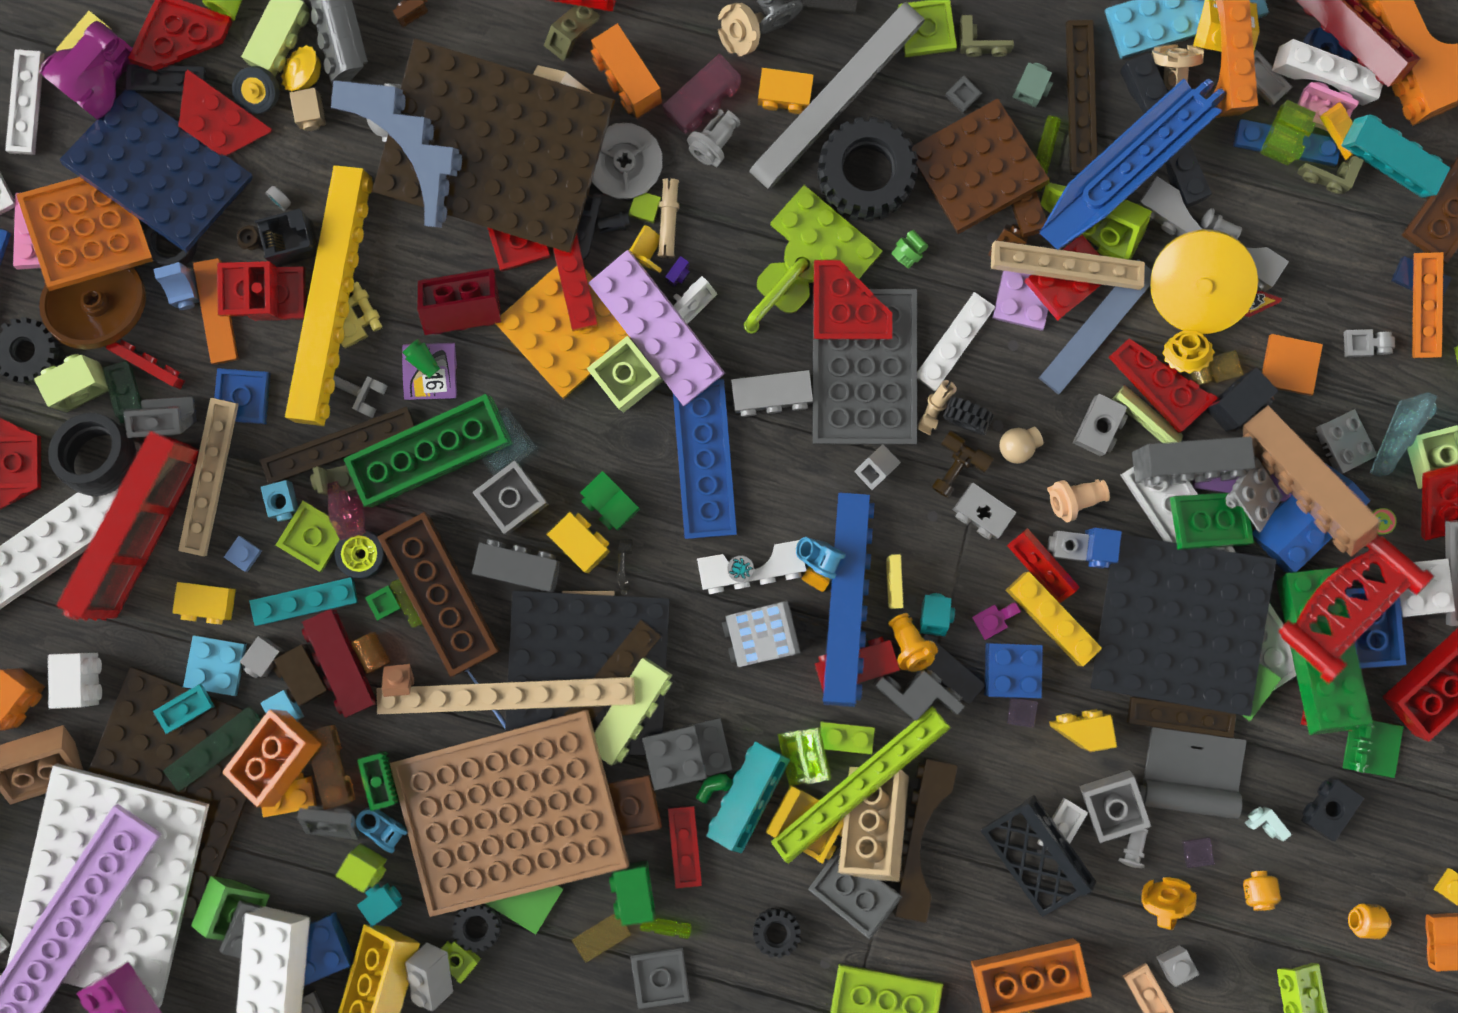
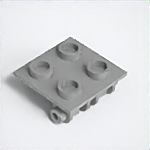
[1315,409,1378,474]
[1226,458,1283,532]

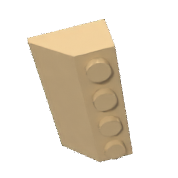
[838,767,909,881]

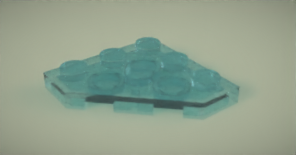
[1370,392,1437,477]

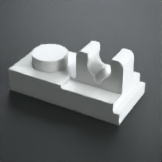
[673,276,717,324]

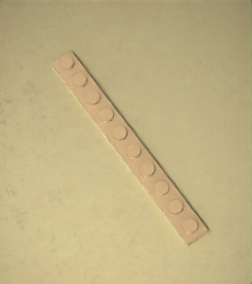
[377,677,635,714]

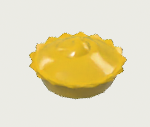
[281,45,321,91]
[1162,330,1215,374]

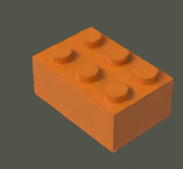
[591,23,662,119]
[222,709,321,807]

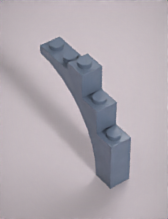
[331,80,462,228]

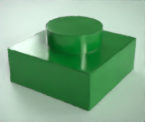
[365,585,402,621]

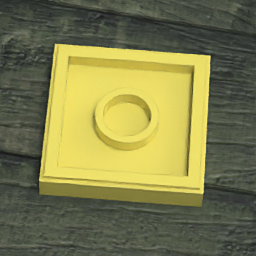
[886,555,903,609]

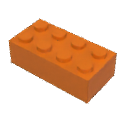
[971,938,1092,1013]

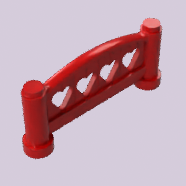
[1278,535,1435,684]

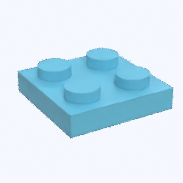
[183,635,247,696]

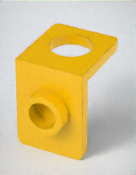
[630,225,662,273]

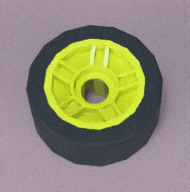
[335,529,387,579]

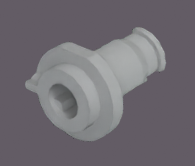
[687,109,740,168]

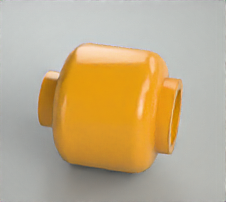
[1243,871,1281,911]
[1348,904,1391,939]

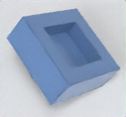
[224,536,262,572]

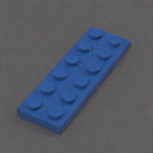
[673,379,737,539]

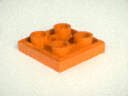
[1262,334,1323,396]

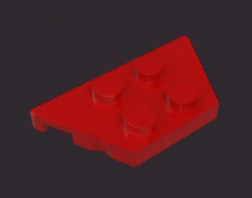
[179,69,273,156]
[0,418,41,510]

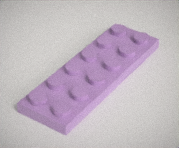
[589,250,725,406]

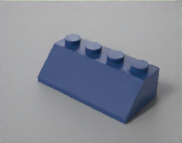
[1252,463,1370,573]

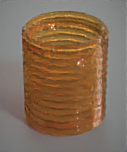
[350,632,391,674]

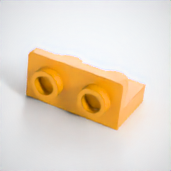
[261,773,317,817]

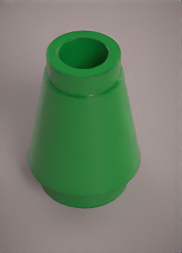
[402,339,441,378]

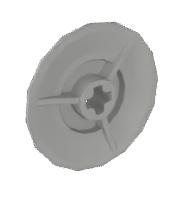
[592,123,662,199]

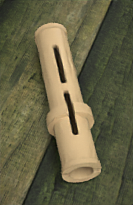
[658,178,679,258]

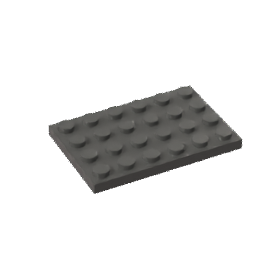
[812,289,917,445]

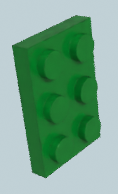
[1170,493,1254,550]

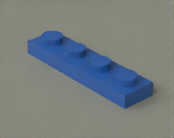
[1233,119,1340,167]

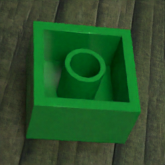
[609,860,656,926]

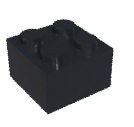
[1206,368,1278,432]

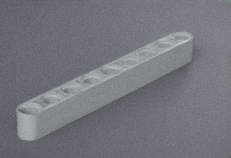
[750,2,925,189]

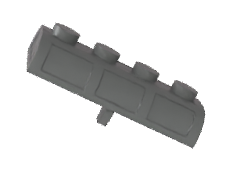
[310,0,368,85]

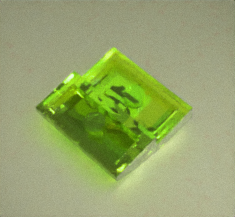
[778,727,832,786]

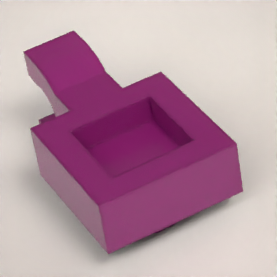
[972,602,1021,640]

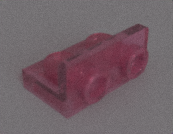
[327,481,365,541]

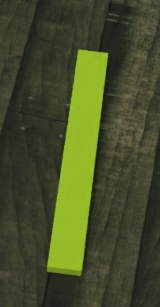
[771,706,950,864]

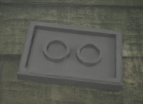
[808,847,903,940]

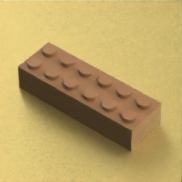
[1243,406,1380,557]

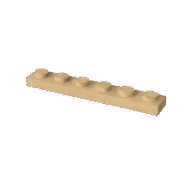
[991,241,1145,290]
[178,398,239,556]

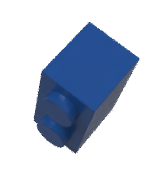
[1084,528,1122,569]

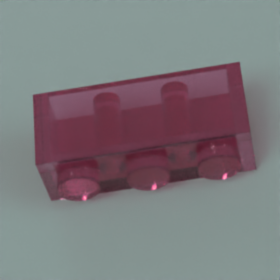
[663,53,741,134]

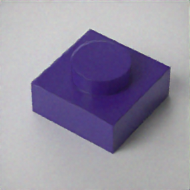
[665,256,690,287]

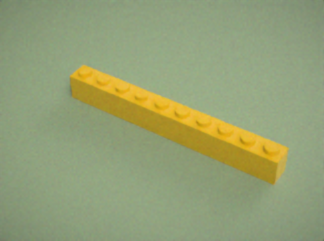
[285,166,373,426]

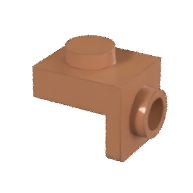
[382,664,414,697]

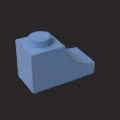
[154,262,200,310]

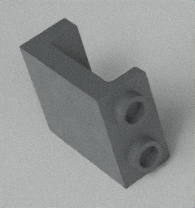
[124,396,197,438]

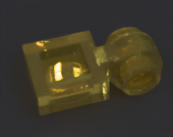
[1191,350,1243,385]

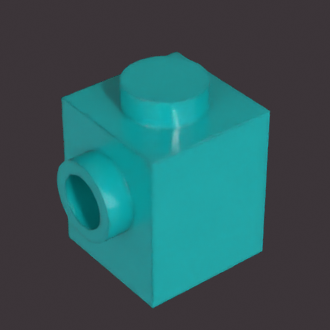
[919,593,955,636]
[357,883,402,927]

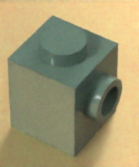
[1013,62,1053,108]

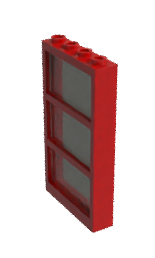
[57,431,199,621]

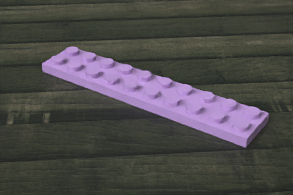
[0,803,161,1013]

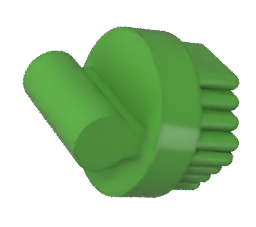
[892,230,928,268]

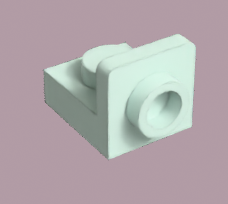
[1245,807,1291,841]

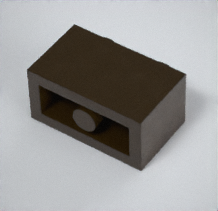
[274,644,329,706]

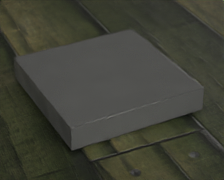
[630,947,691,1009]

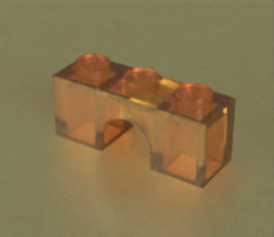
[309,724,356,810]

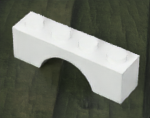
[1272,39,1383,105]
[697,540,806,594]

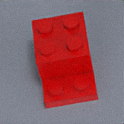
[217,261,306,321]

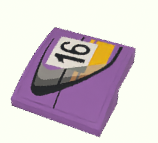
[402,343,457,400]

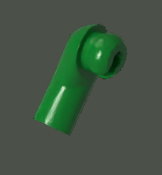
[695,773,733,804]

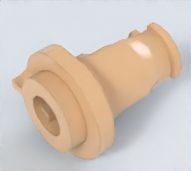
[1047,479,1110,522]

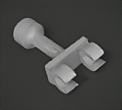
[334,375,388,418]

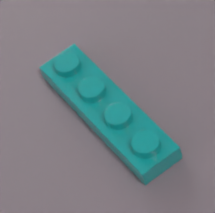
[249,577,359,626]

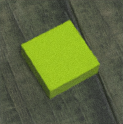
[629,193,661,224]

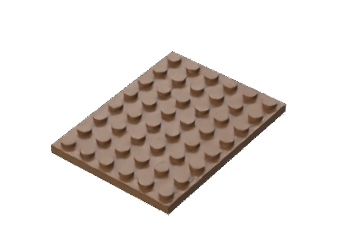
[390,710,630,917]

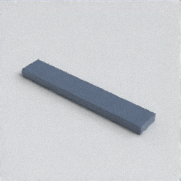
[1039,259,1152,394]

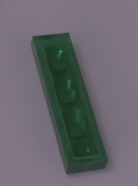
[163,706,261,792]

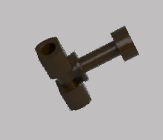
[932,430,994,498]

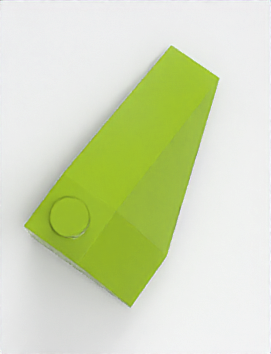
[1041,183,1152,260]

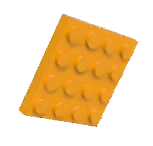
[495,266,631,399]

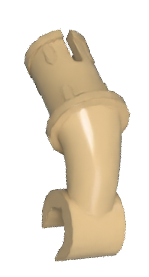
[917,380,957,436]

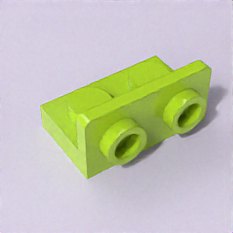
[1277,963,1328,1013]

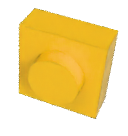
[1433,868,1458,906]

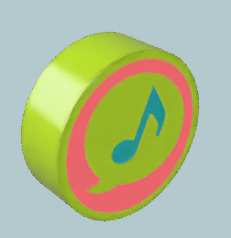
[1372,508,1396,535]

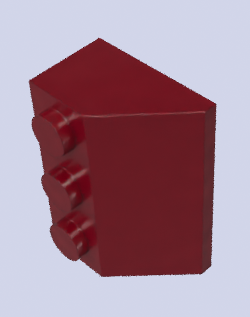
[417,268,501,335]

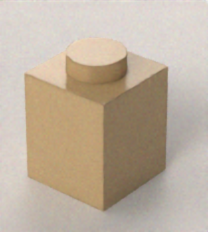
[290,88,326,131]

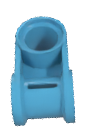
[796,537,846,579]
[356,807,408,853]

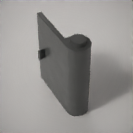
[1138,727,1247,819]

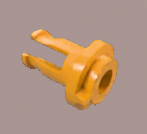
[889,613,938,672]

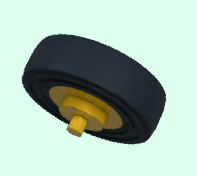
[232,66,280,114]

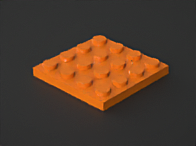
[16,177,153,291]

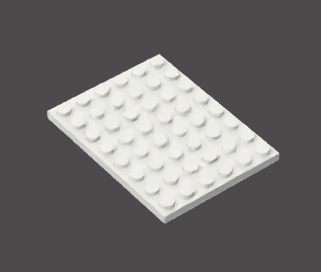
[7,764,209,1008]

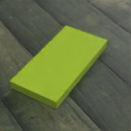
[830,964,943,1013]

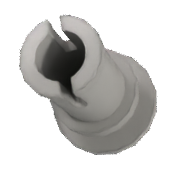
[1200,208,1242,239]
[1118,829,1148,868]

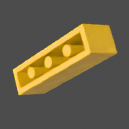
[1006,572,1102,666]

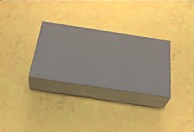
[1254,50,1292,106]

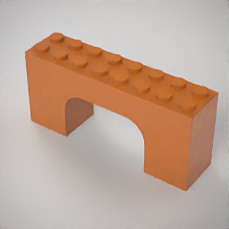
[1358,0,1458,126]

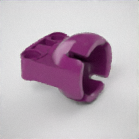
[39,21,132,120]

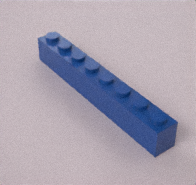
[823,493,875,707]

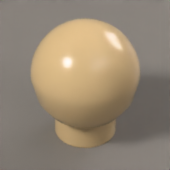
[999,427,1043,464]

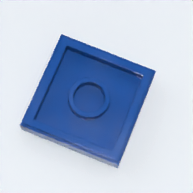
[214,368,271,424]

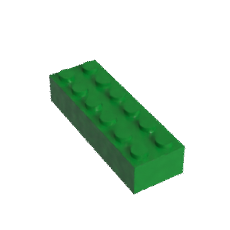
[343,394,513,508]
[1276,568,1373,735]

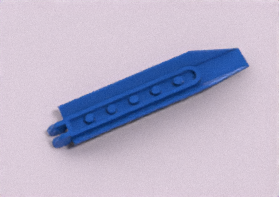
[1040,78,1226,250]

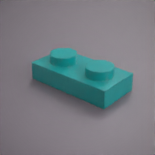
[153,684,215,734]

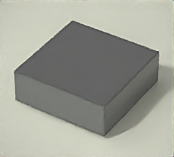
[945,76,982,113]

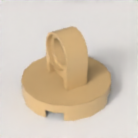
[718,3,765,56]
[1152,44,1204,91]

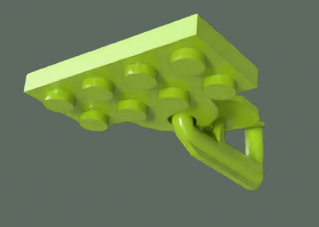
[744,185,882,333]

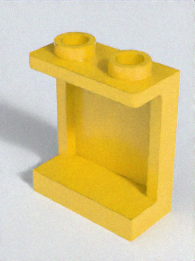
[766,784,844,863]

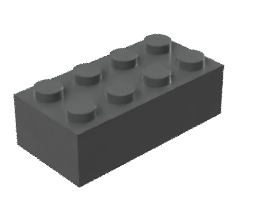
[1132,437,1255,487]

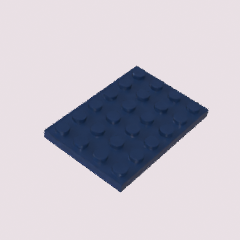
[60,89,253,253]

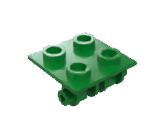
[1342,720,1404,778]

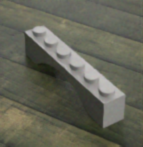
[1137,176,1289,292]

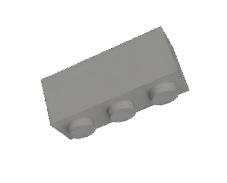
[731,370,813,417]

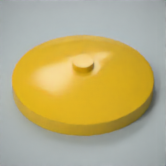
[1150,229,1258,334]

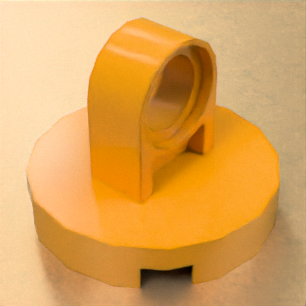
[1142,877,1196,930]

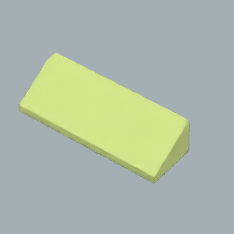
[1112,386,1183,443]

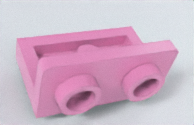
[1293,82,1359,131]

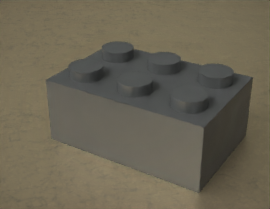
[472,539,562,593]

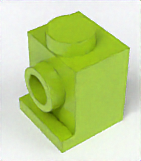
[441,939,481,984]

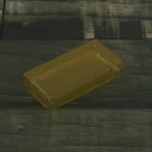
[572,913,631,963]

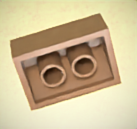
[0,725,84,805]

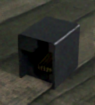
[255,209,318,267]

